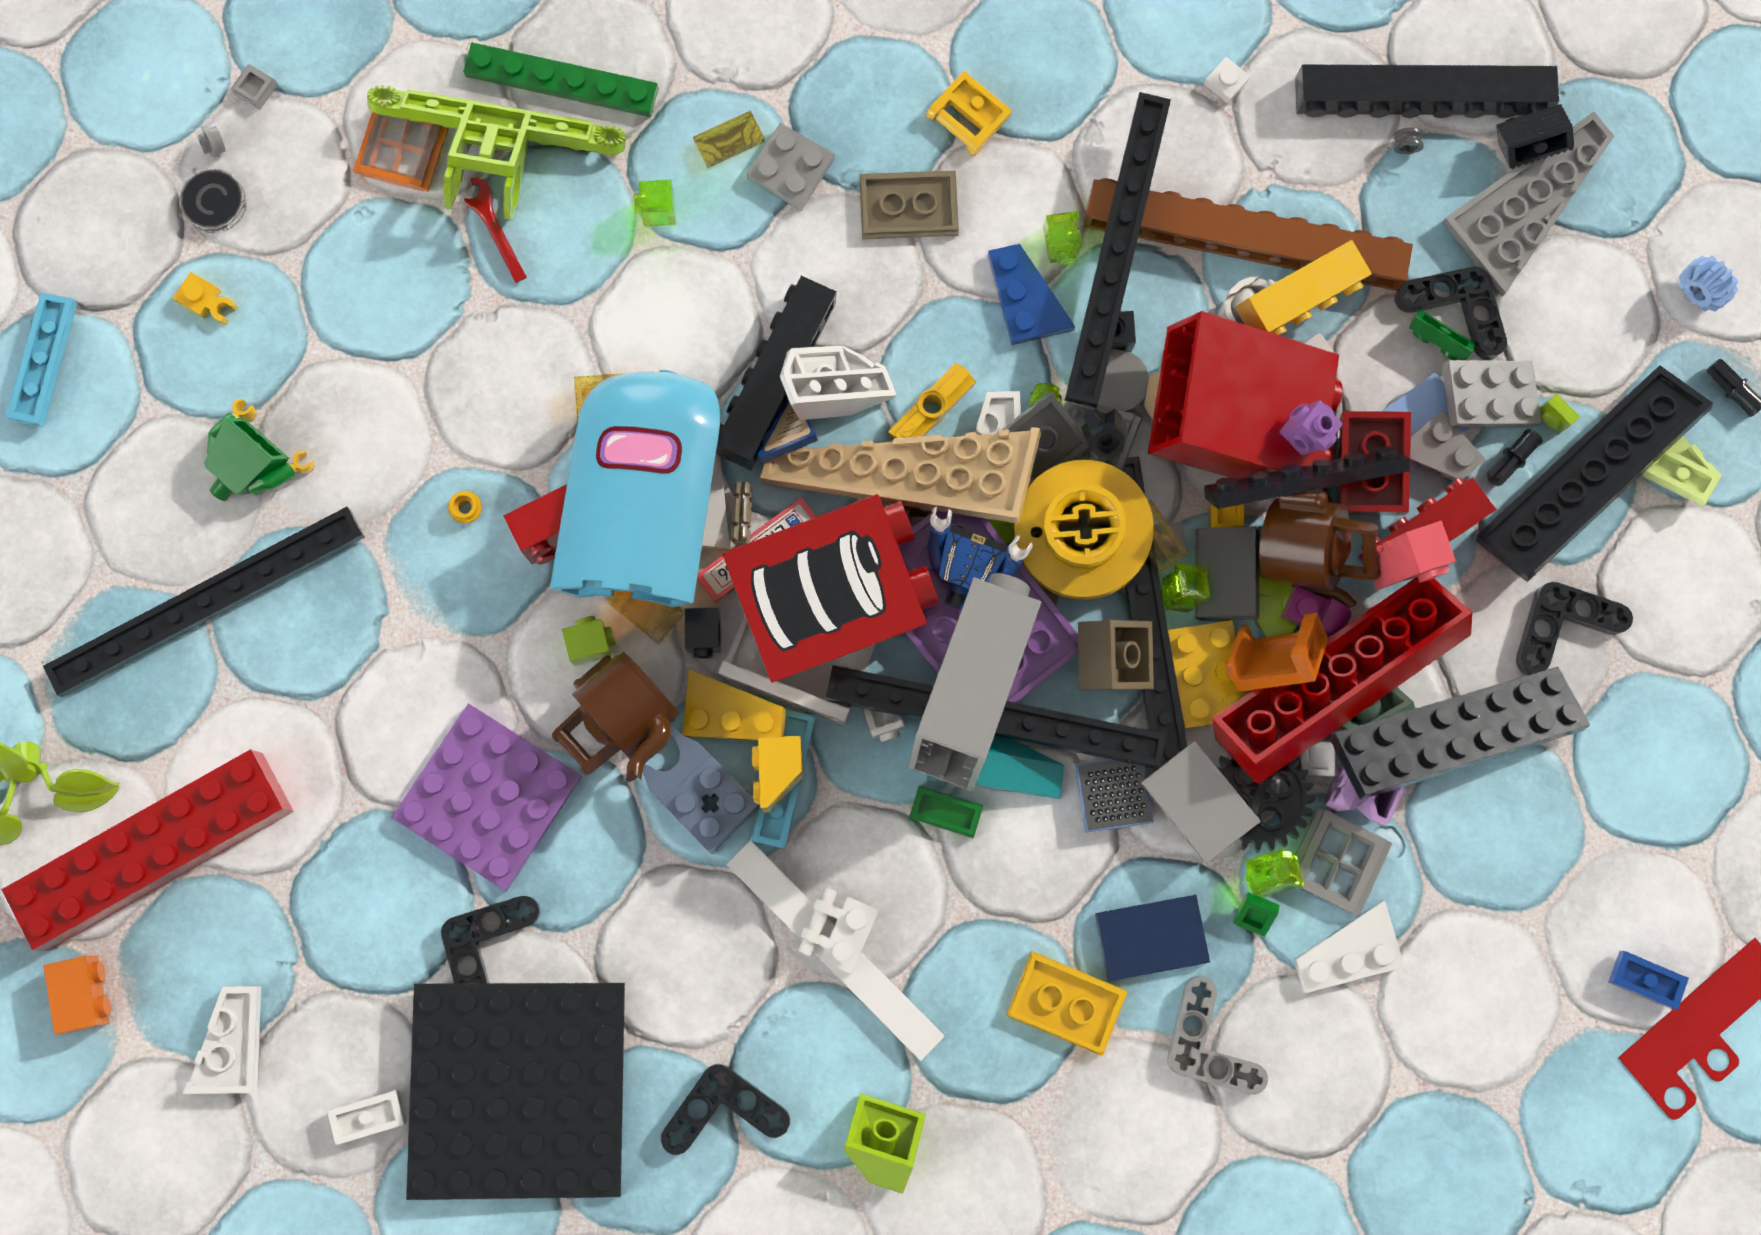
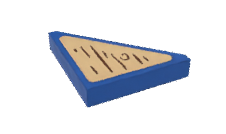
[757,398,818,464]

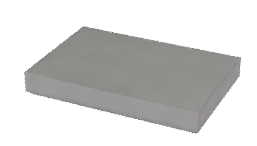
[1141,741,1261,865]

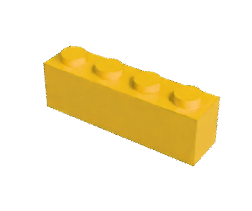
[1235,240,1372,335]

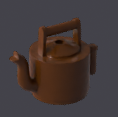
[1259,492,1381,608]
[552,651,679,782]

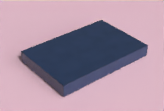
[1095,895,1210,981]

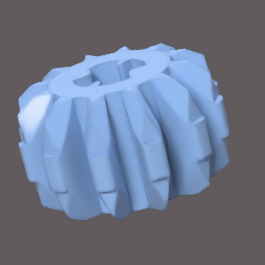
[1679,255,1739,312]

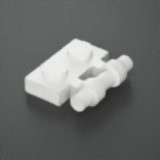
[798,887,879,975]

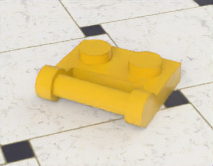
[926,71,1012,156]

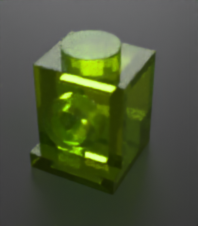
[1043,211,1082,265]
[1162,563,1210,612]
[1245,849,1304,897]

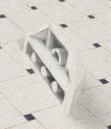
[780,345,896,420]

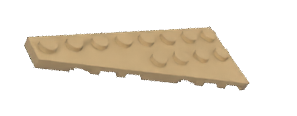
[760,427,1041,524]

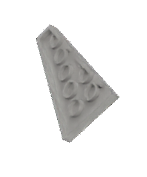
[1442,112,1614,297]

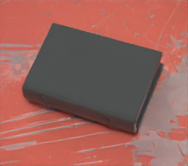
[1193,526,1259,621]

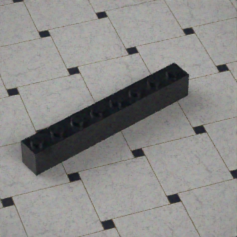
[1295,64,1559,118]

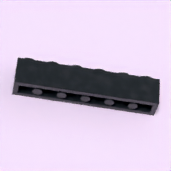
[716,275,837,471]

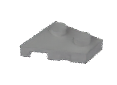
[1410,411,1486,481]

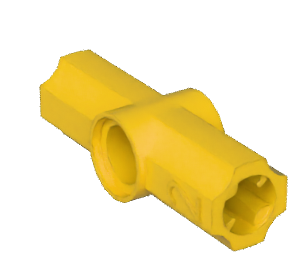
[888,362,976,440]

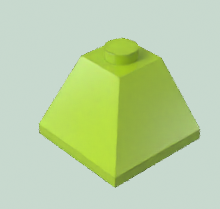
[844,1093,926,1194]

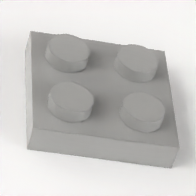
[746,123,835,211]

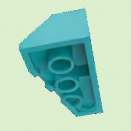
[926,735,1064,799]

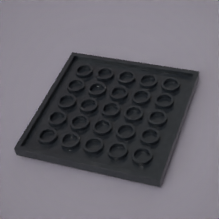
[406,983,625,1200]

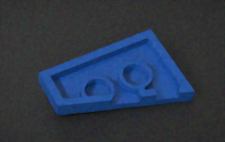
[988,243,1075,345]

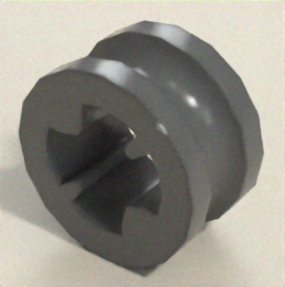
[1394,128,1424,154]

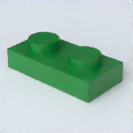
[1409,309,1475,360]

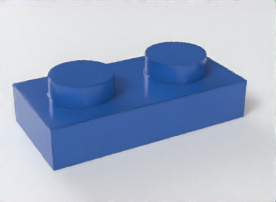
[1608,951,1689,1010]

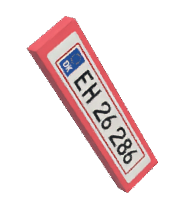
[697,497,817,604]

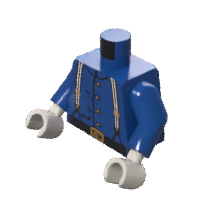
[927,507,1033,610]

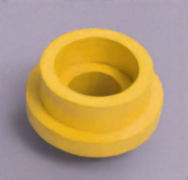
[448,491,482,524]

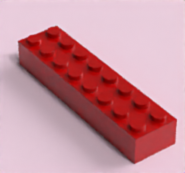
[1212,577,1473,784]
[1,749,294,950]

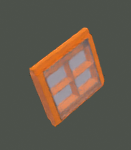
[353,100,449,192]

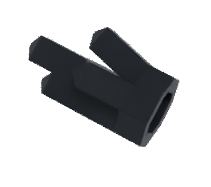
[1081,408,1125,459]

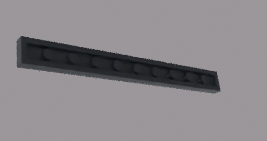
[1064,92,1171,408]
[1106,456,1187,771]
[43,506,365,697]
[825,665,1166,769]

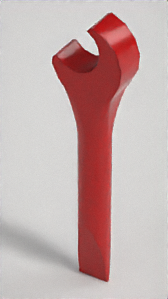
[464,178,527,283]

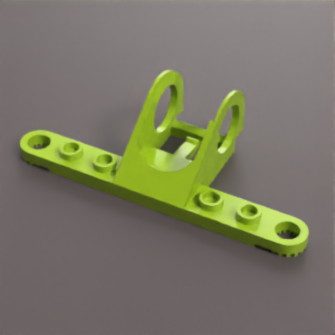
[367,85,626,220]

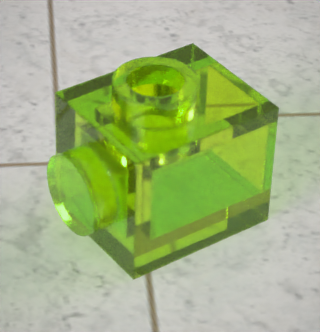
[633,180,676,227]

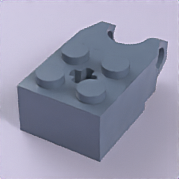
[642,725,760,854]

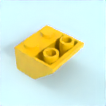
[752,736,803,813]

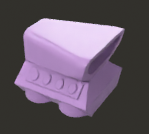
[1324,763,1406,825]

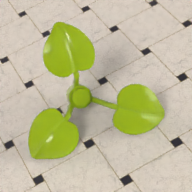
[0,741,119,846]

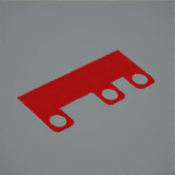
[1618,938,1761,1120]

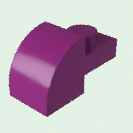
[1281,586,1352,638]

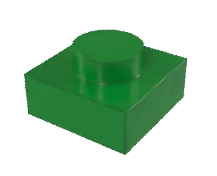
[1233,892,1280,937]

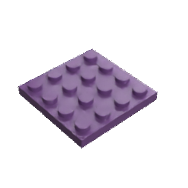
[391,703,583,891]

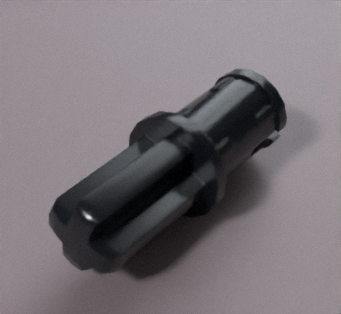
[1706,359,1761,417]
[1486,429,1543,487]

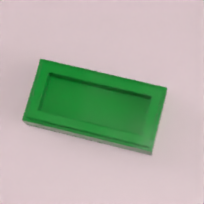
[909,785,983,839]

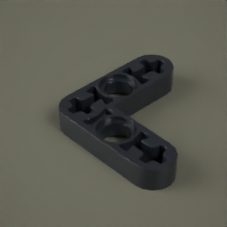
[1394,267,1507,360]
[1516,582,1633,675]
[441,896,541,983]
[661,1064,790,1155]

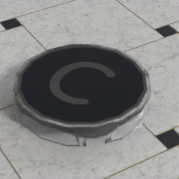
[179,169,247,233]

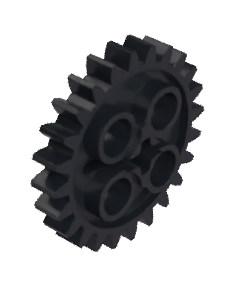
[1217,755,1315,853]

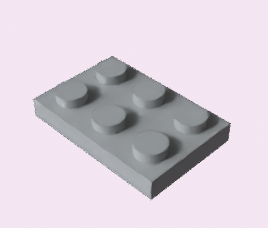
[1441,360,1542,428]

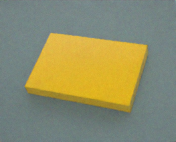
[1006,951,1128,1056]

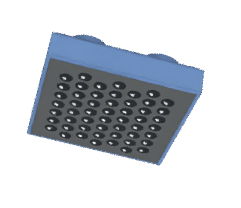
[1075,760,1154,833]

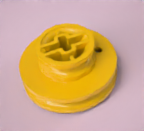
[1014,460,1154,600]

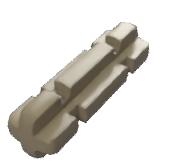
[731,482,752,545]

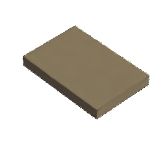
[859,171,959,239]

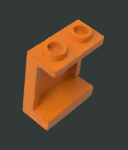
[1225,612,1328,692]

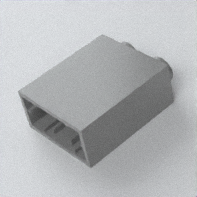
[908,573,1042,792]

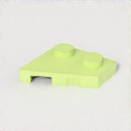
[1642,436,1721,507]

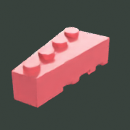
[1373,521,1456,590]

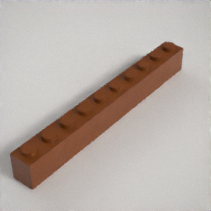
[1083,178,1413,291]

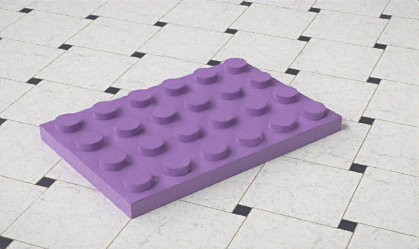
[899,511,1079,703]

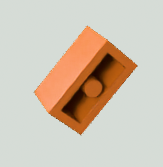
[43,956,111,1035]

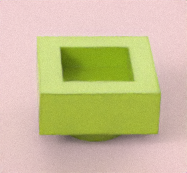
[1540,393,1581,433]

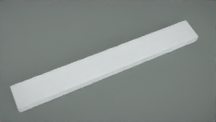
[726,840,945,1061]

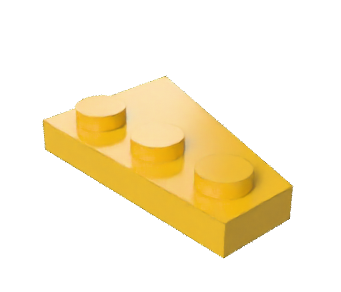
[682,669,786,741]

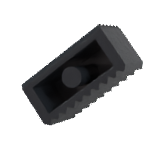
[1496,104,1574,169]

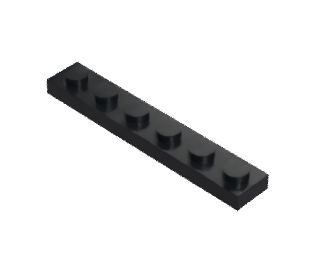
[1204,446,1410,509]

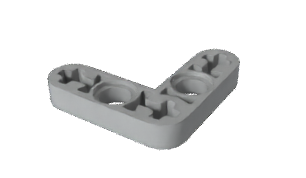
[1167,976,1268,1095]

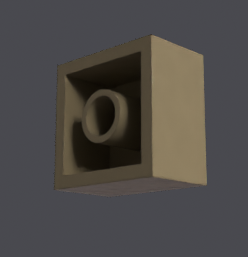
[1077,620,1154,690]

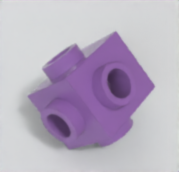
[1279,400,1343,455]

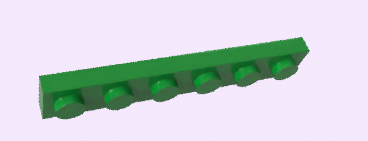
[463,42,659,117]

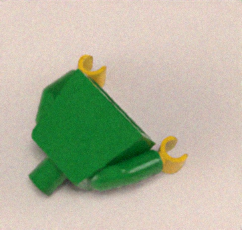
[204,399,315,501]

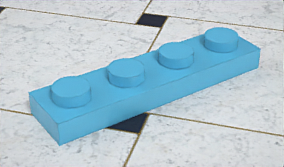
[6,292,78,427]
[752,709,816,849]

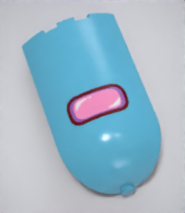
[550,370,720,607]

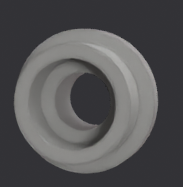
[198,125,225,158]

